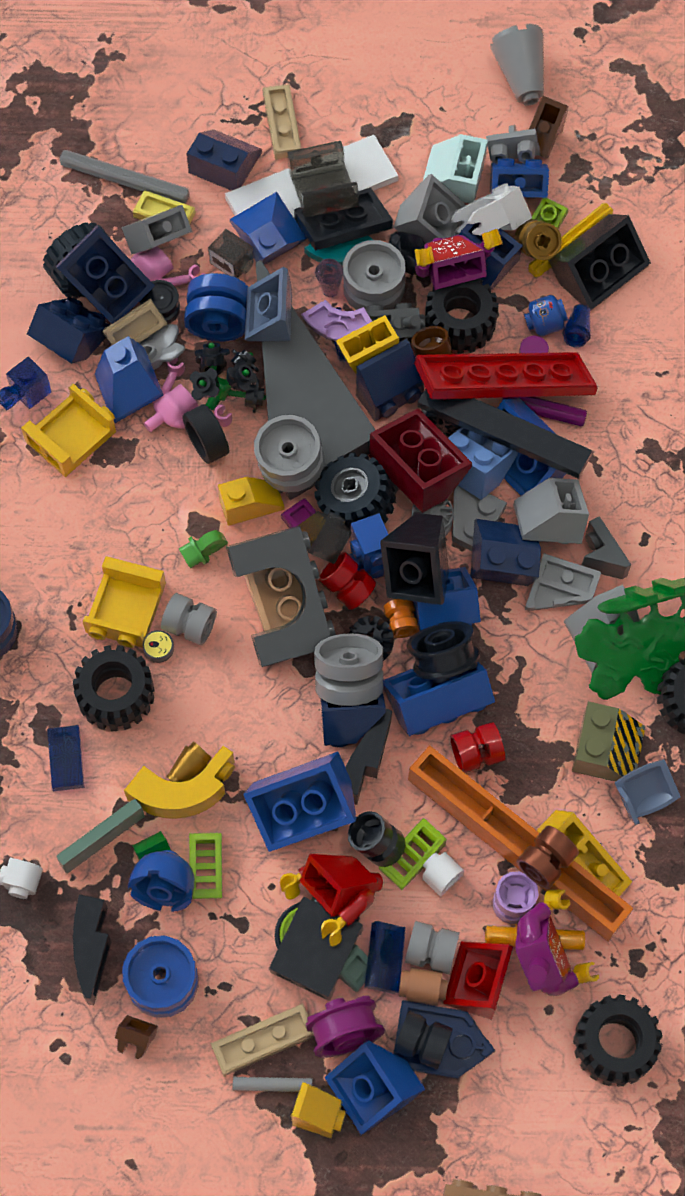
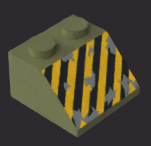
[572,701,646,782]

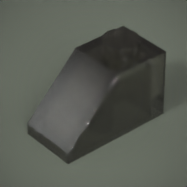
[298,511,352,564]

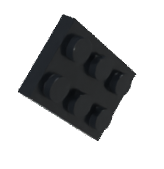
[294,188,393,251]

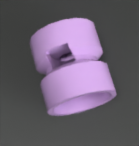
[492,872,538,924]

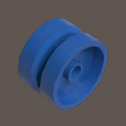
[184,273,248,342]
[123,936,198,1018]

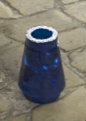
[562,304,591,347]

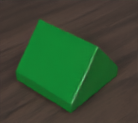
[132,831,171,860]

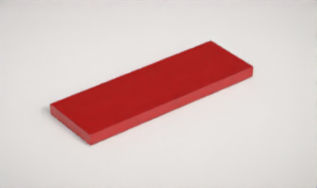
[414,352,598,399]

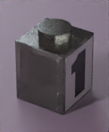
[208,229,254,278]

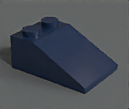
[55,225,155,324]

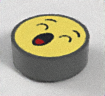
[143,630,174,663]

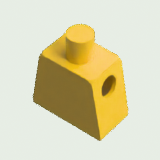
[336,315,399,375]

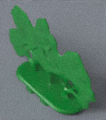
[574,578,685,700]

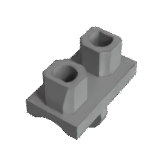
[486,125,540,163]

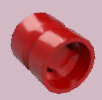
[318,552,376,610]
[450,722,506,773]

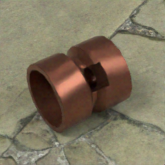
[516,826,579,889]

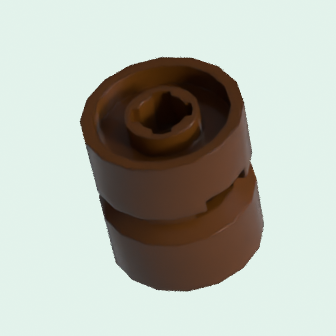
[411,326,453,357]

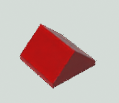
[443,941,513,1020]

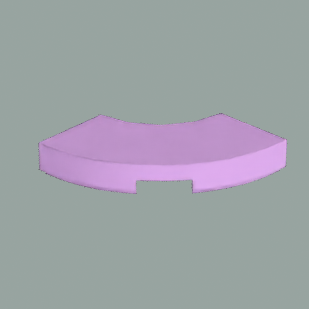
[301,300,372,341]

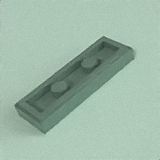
[57,799,145,874]

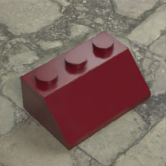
[369,408,472,513]

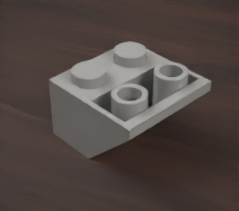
[513,478,589,544]

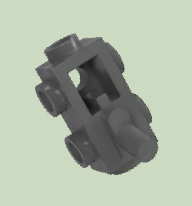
[366,303,426,345]

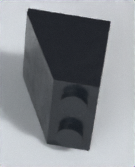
[380,513,449,605]

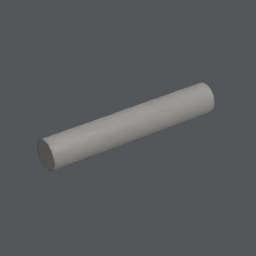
[233,1077,312,1092]

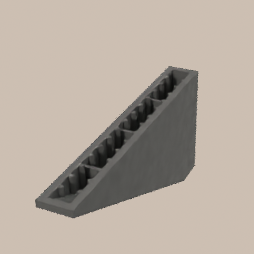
[256,260,375,500]

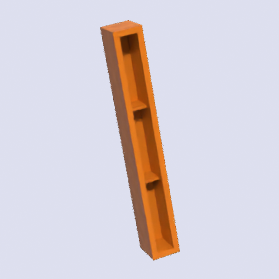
[408,745,634,942]

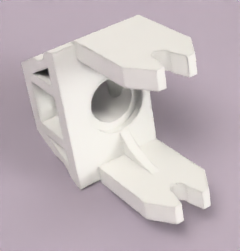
[451,184,532,235]

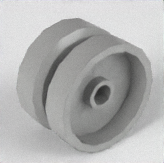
[343,240,405,310]
[254,415,324,492]
[314,634,383,706]

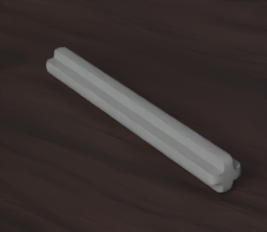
[60,150,189,204]

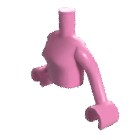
[131,246,206,286]
[144,357,232,432]

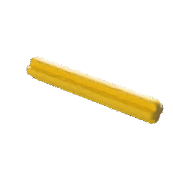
[528,203,613,278]

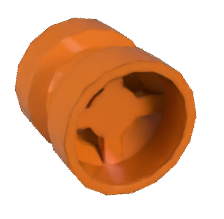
[383,599,419,638]

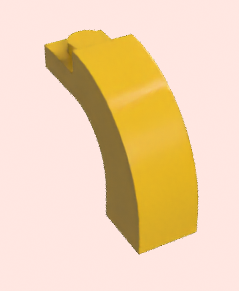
[124,746,235,819]

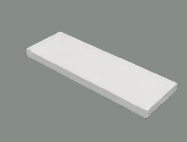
[225,135,398,217]

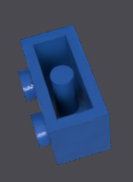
[490,158,549,198]
[349,513,388,578]

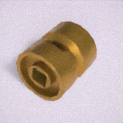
[514,219,562,260]

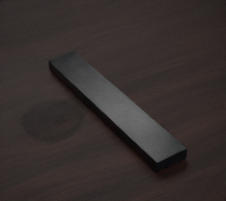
[418,389,593,479]

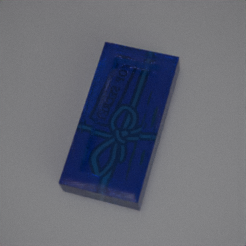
[47,725,85,792]
[365,921,406,994]

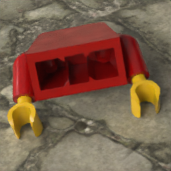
[280,854,383,946]

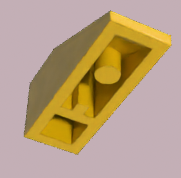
[537,810,632,896]

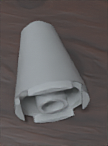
[490,24,544,105]

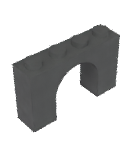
[226,526,336,667]

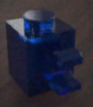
[0,356,52,411]

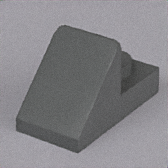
[582,516,631,579]

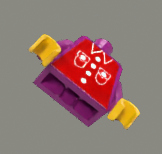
[414,228,503,290]
[515,890,599,996]

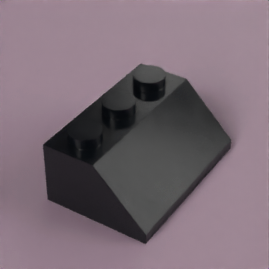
[548,214,651,311]

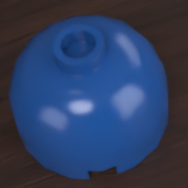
[128,850,194,912]

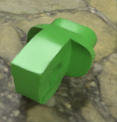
[179,530,228,568]

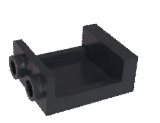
[269,897,364,1001]

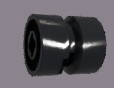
[348,811,406,867]
[393,1011,453,1070]

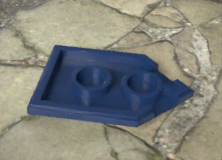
[393,1000,496,1079]

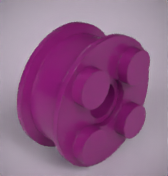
[305,995,385,1058]

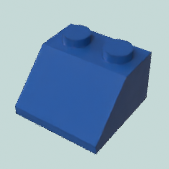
[413,567,481,631]

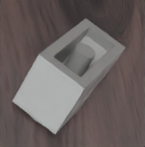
[121,205,192,254]

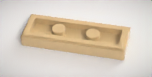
[263,84,302,159]
[211,1004,314,1076]

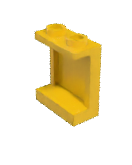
[21,384,116,477]
[83,556,166,648]

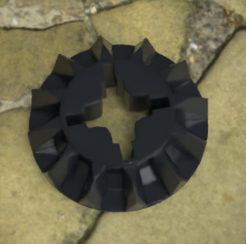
[349,616,394,661]

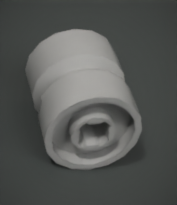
[161,593,217,645]
[405,921,460,974]

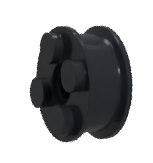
[407,621,480,684]

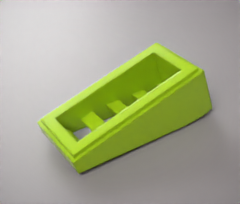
[379,818,447,890]
[189,833,222,899]

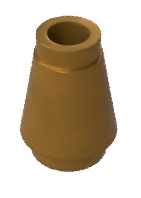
[166,741,212,782]

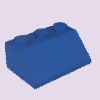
[497,398,566,496]
[383,662,495,736]
[243,752,357,852]

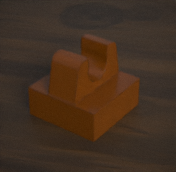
[115,1015,158,1059]

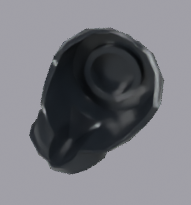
[389,231,425,275]

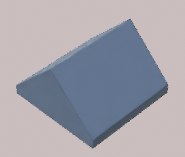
[245,267,292,341]

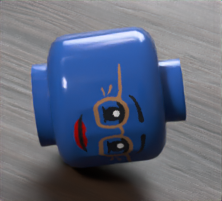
[524,295,568,336]

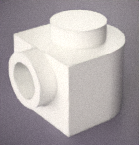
[422,852,464,897]
[0,857,43,899]

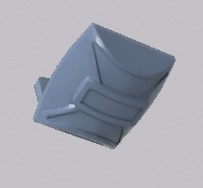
[614,759,681,825]

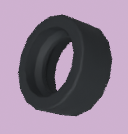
[182,404,230,464]

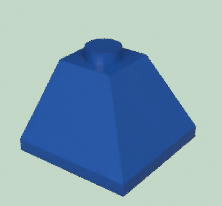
[230,192,307,265]
[94,336,163,423]
[324,1041,425,1135]

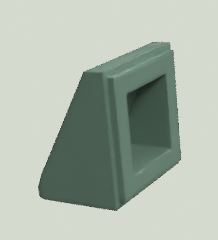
[339,945,378,992]

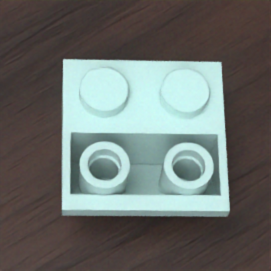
[423,134,488,203]

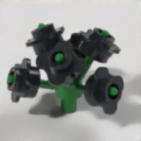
[190,342,266,413]

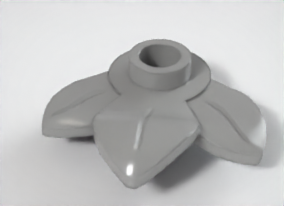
[139,324,185,370]

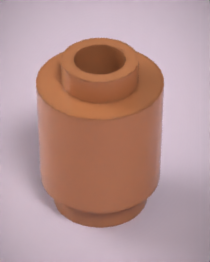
[399,968,448,1006]

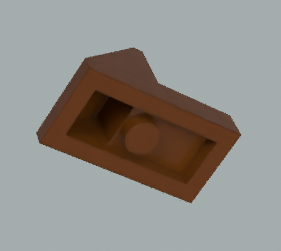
[529,96,569,159]

